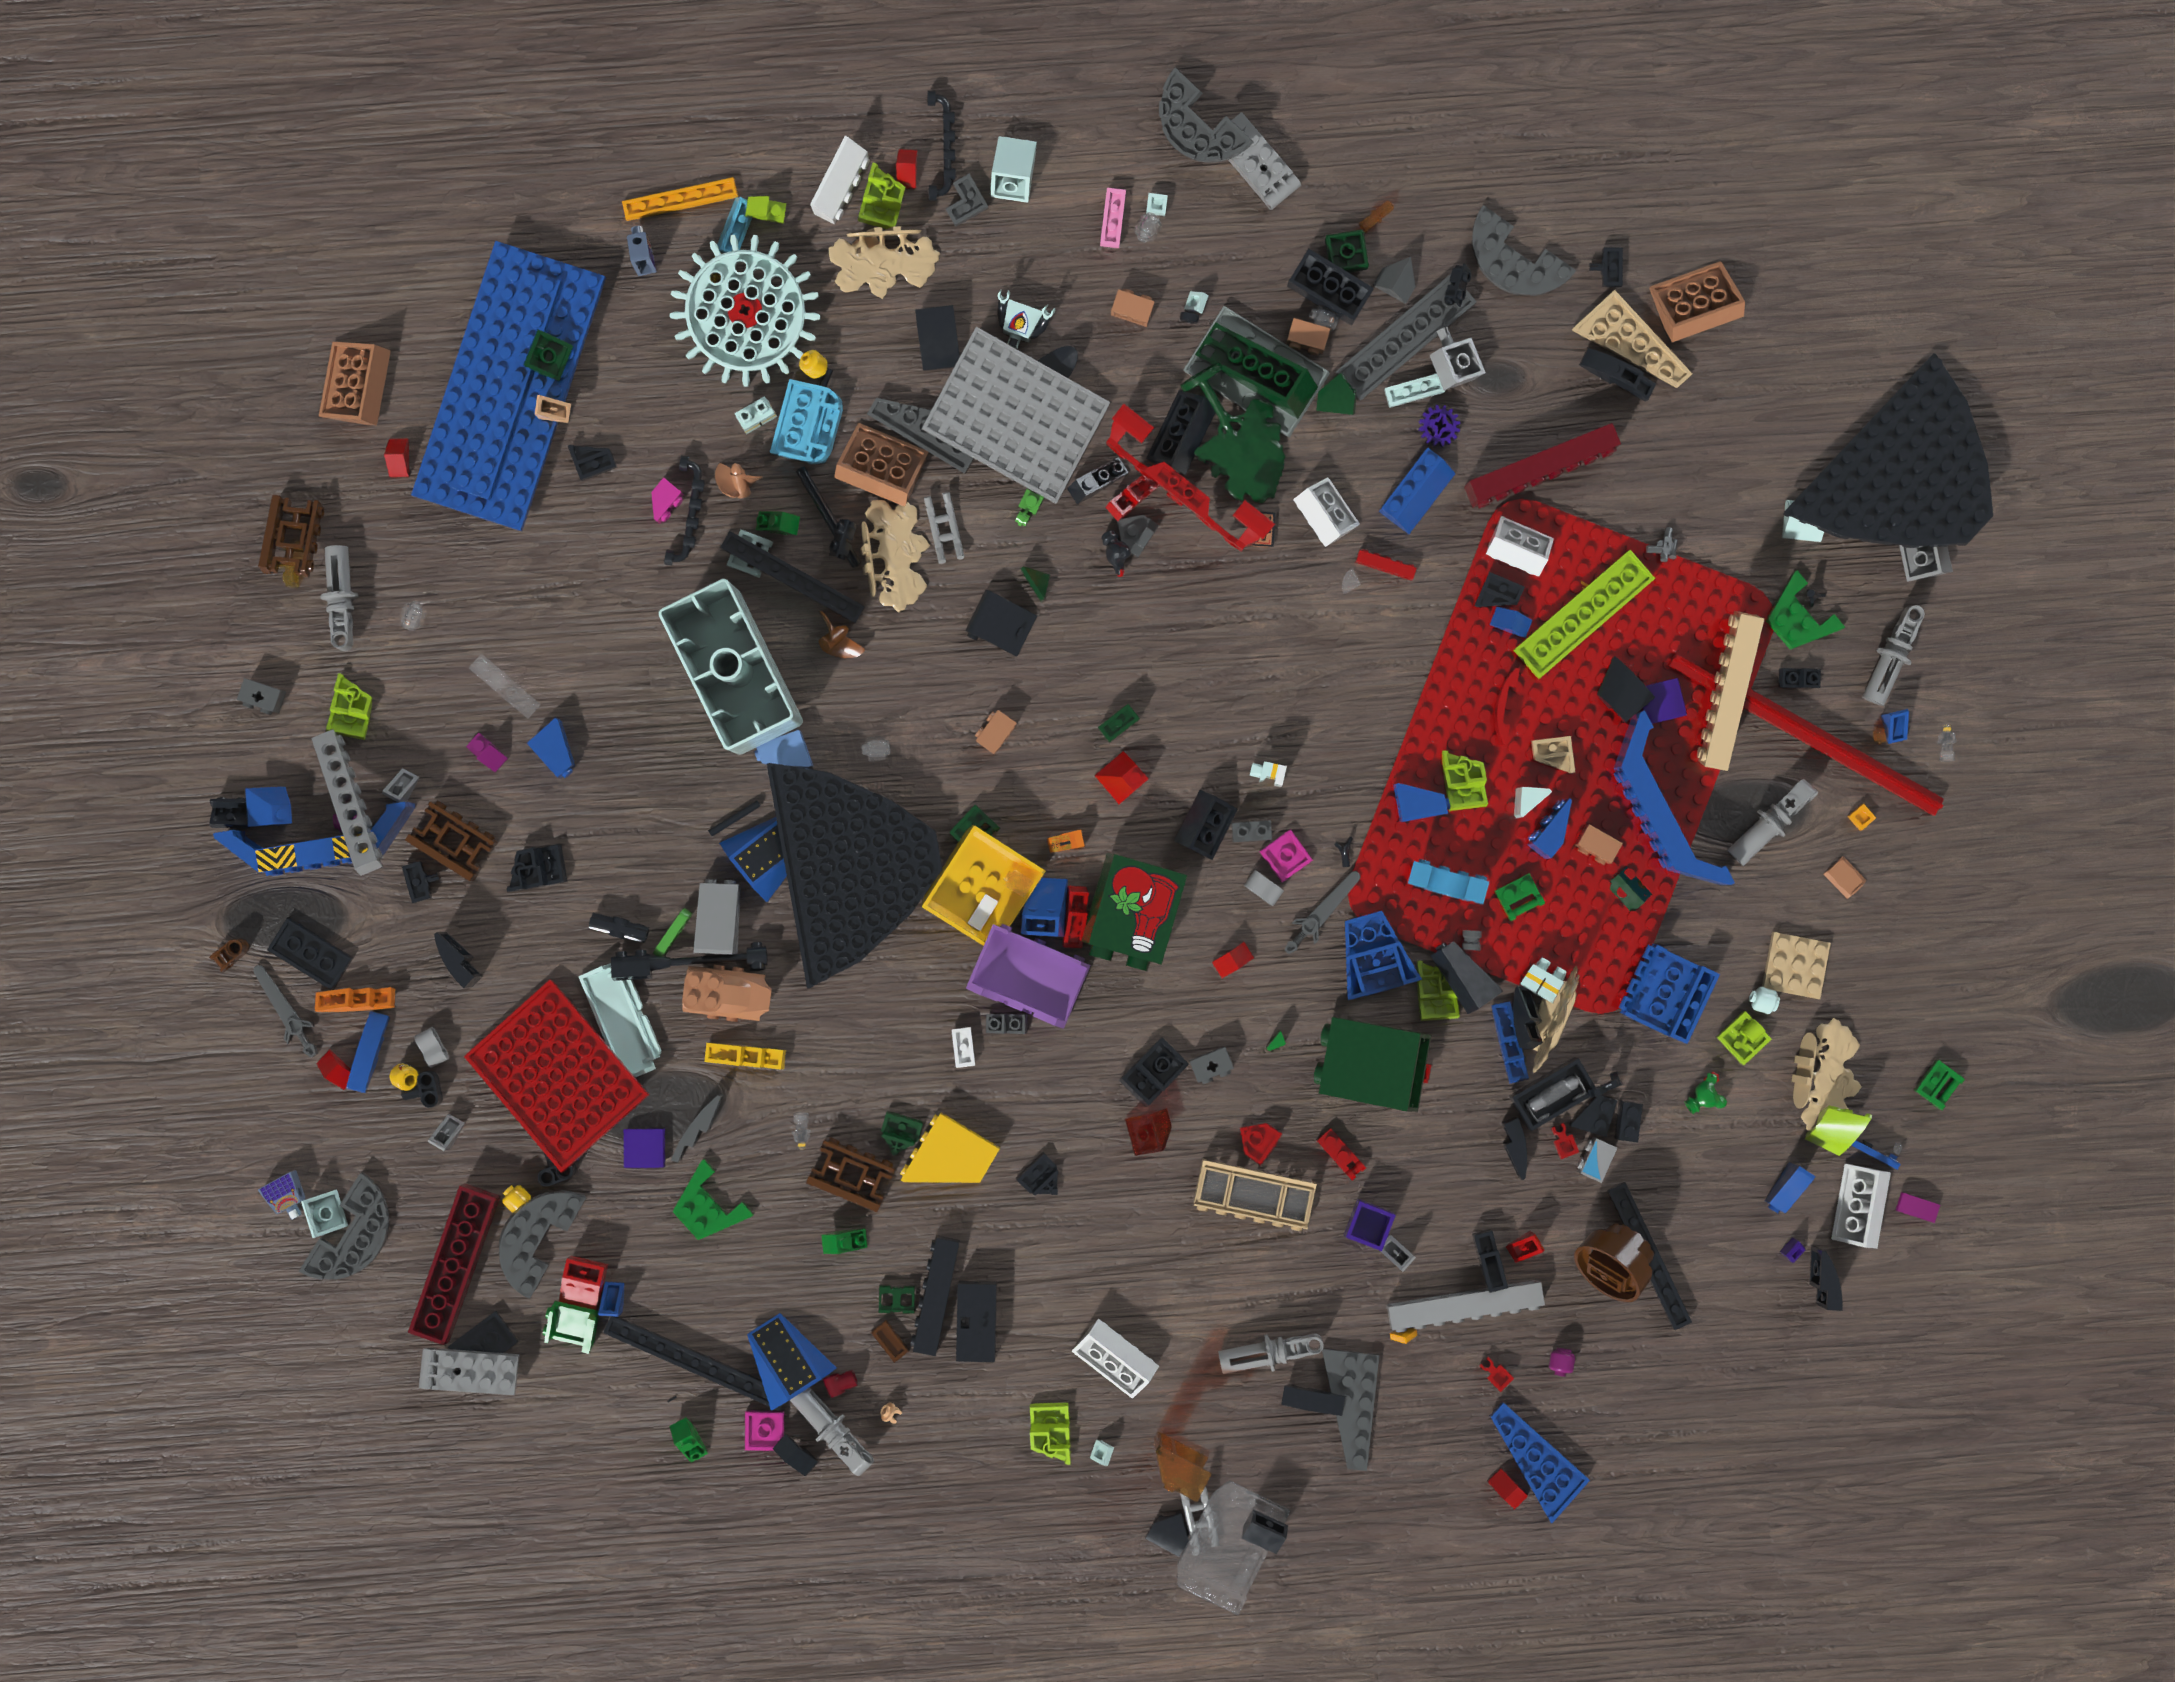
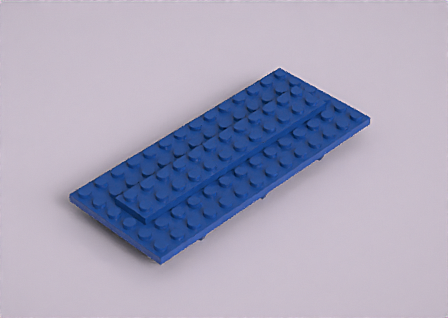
[411,241,606,532]

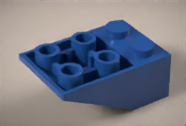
[1527,798,1572,859]
[1021,878,1068,937]

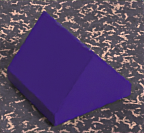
[1780,1237,1805,1263]

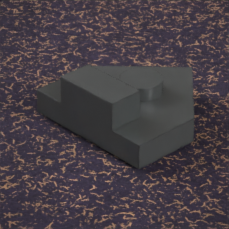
[1117,515,1159,557]

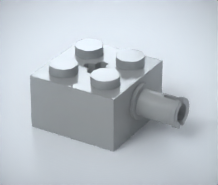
[1430,327,1485,390]

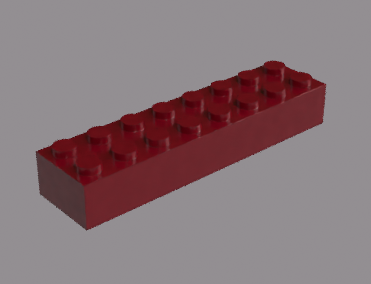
[1464,423,1621,509]
[408,1183,501,1345]

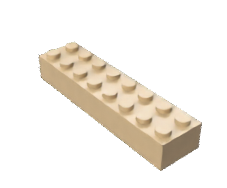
[1697,611,1764,771]

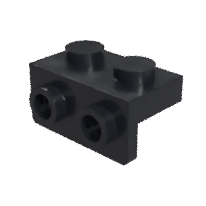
[209,797,250,828]

